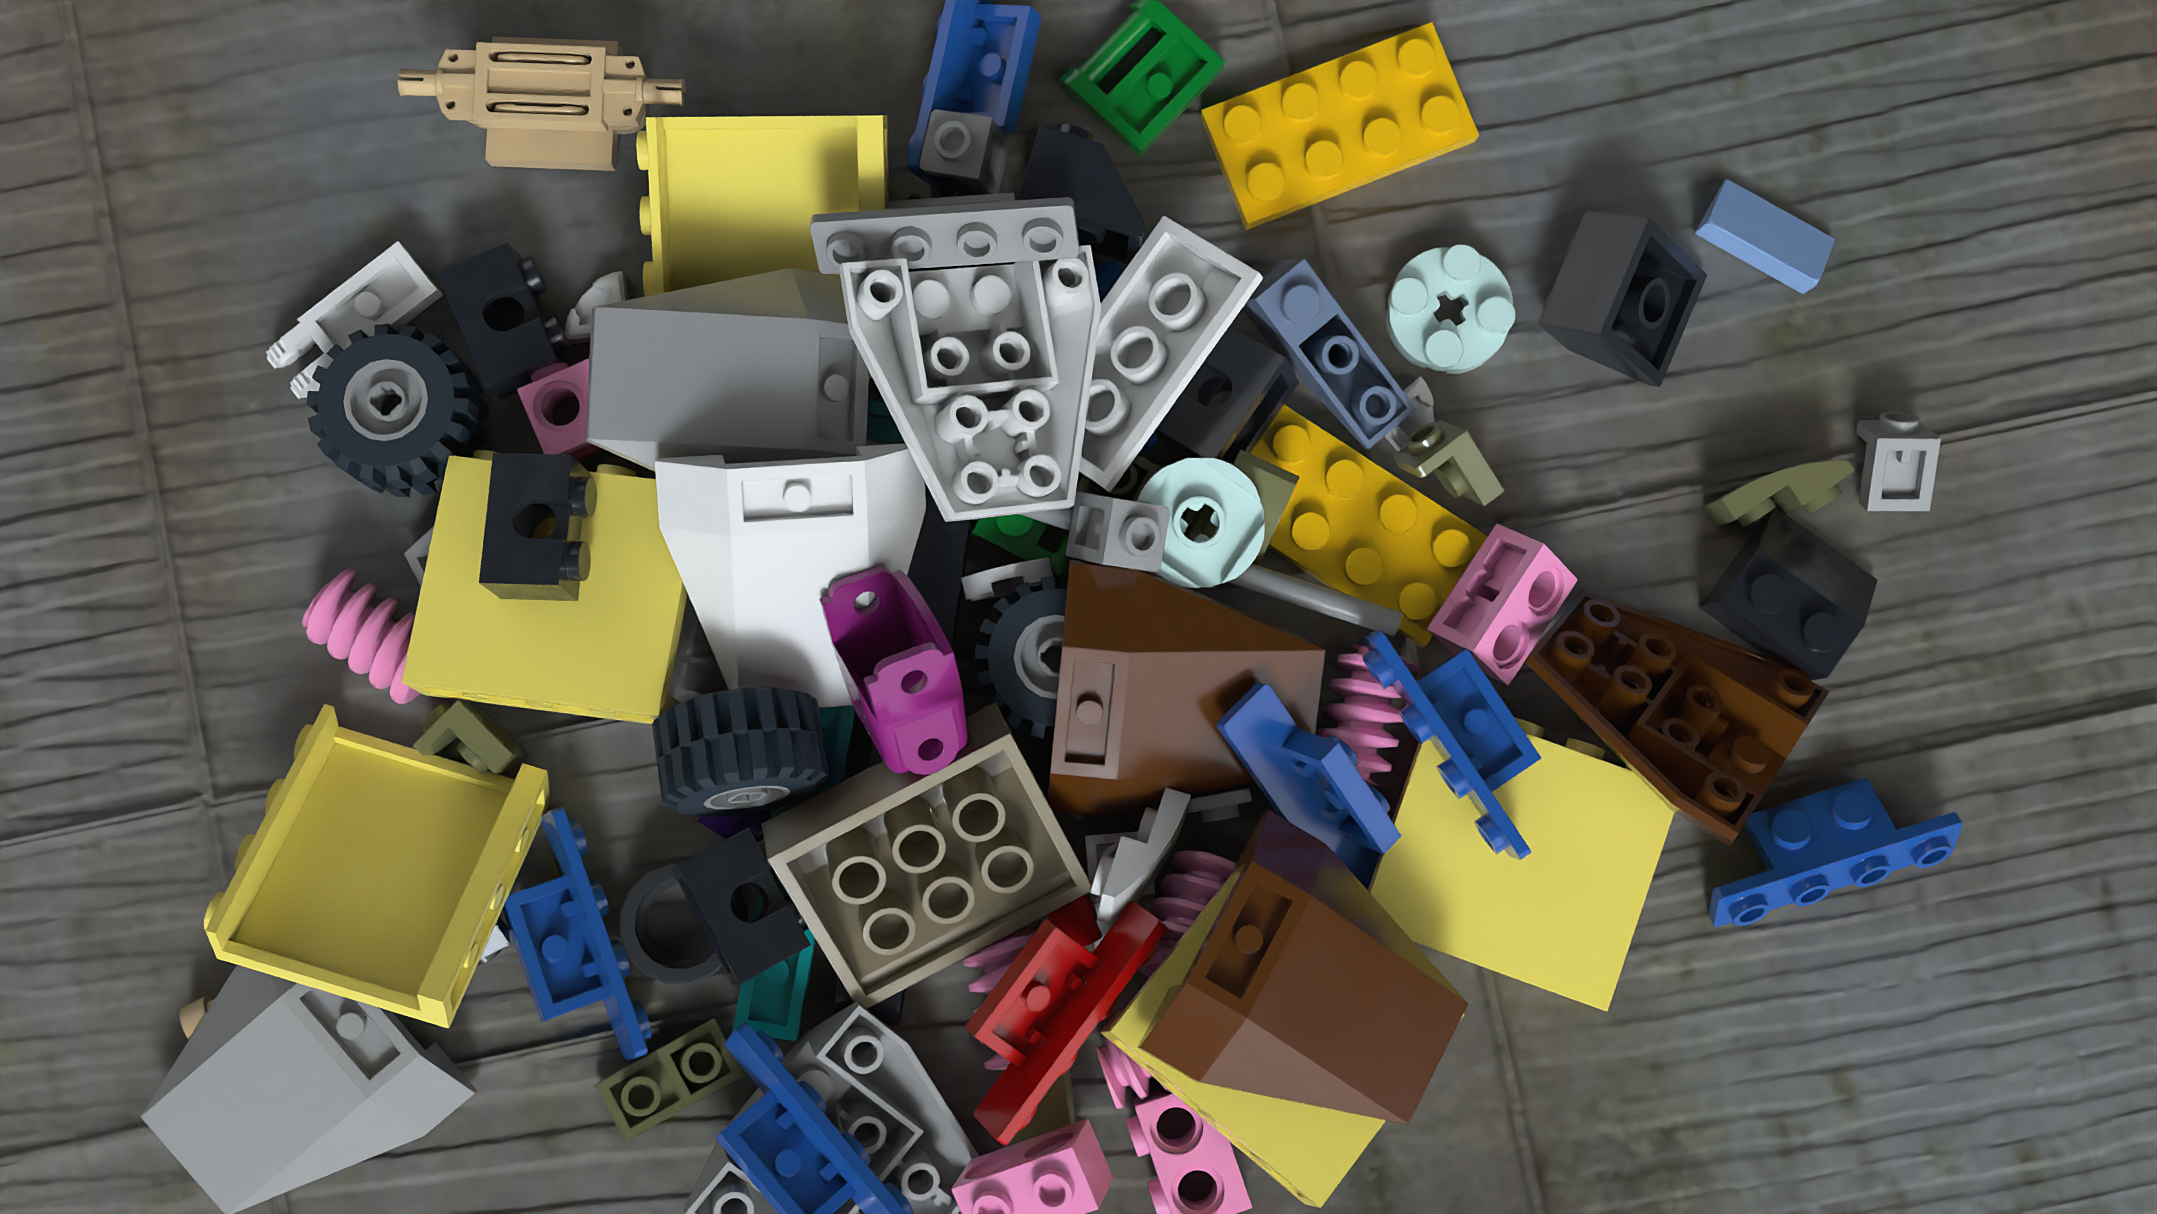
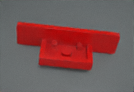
[965,901,1167,1145]

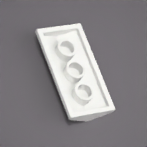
[1079,216,1263,492]

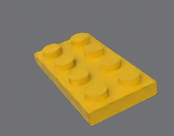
[1200,22,1479,230]
[1250,404,1488,648]

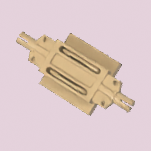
[397,36,686,171]

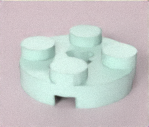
[1386,245,1515,374]
[1137,458,1265,588]

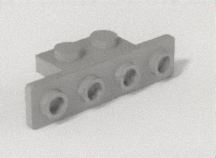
[809,193,1079,274]

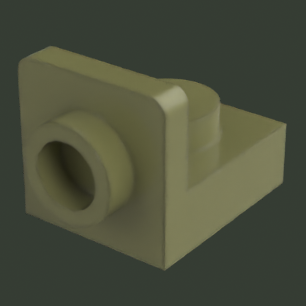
[1393,420,1504,506]
[413,700,528,773]

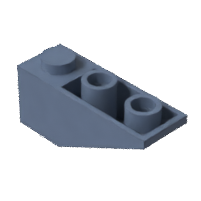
[1242,259,1417,450]

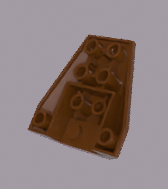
[1047,560,1326,816]
[1525,590,1830,847]
[1137,810,1468,1124]

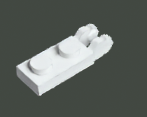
[266,241,443,399]

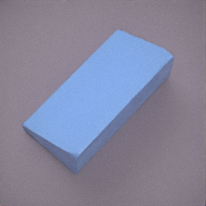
[1694,178,1835,294]

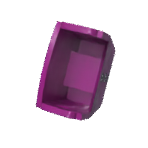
[819,566,968,775]

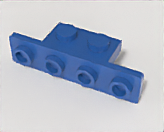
[908,0,1042,189]
[1362,630,1541,860]
[1217,682,1401,890]
[1708,777,1963,927]
[502,806,651,1060]
[716,1022,913,1214]

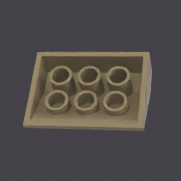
[761,702,1092,1009]

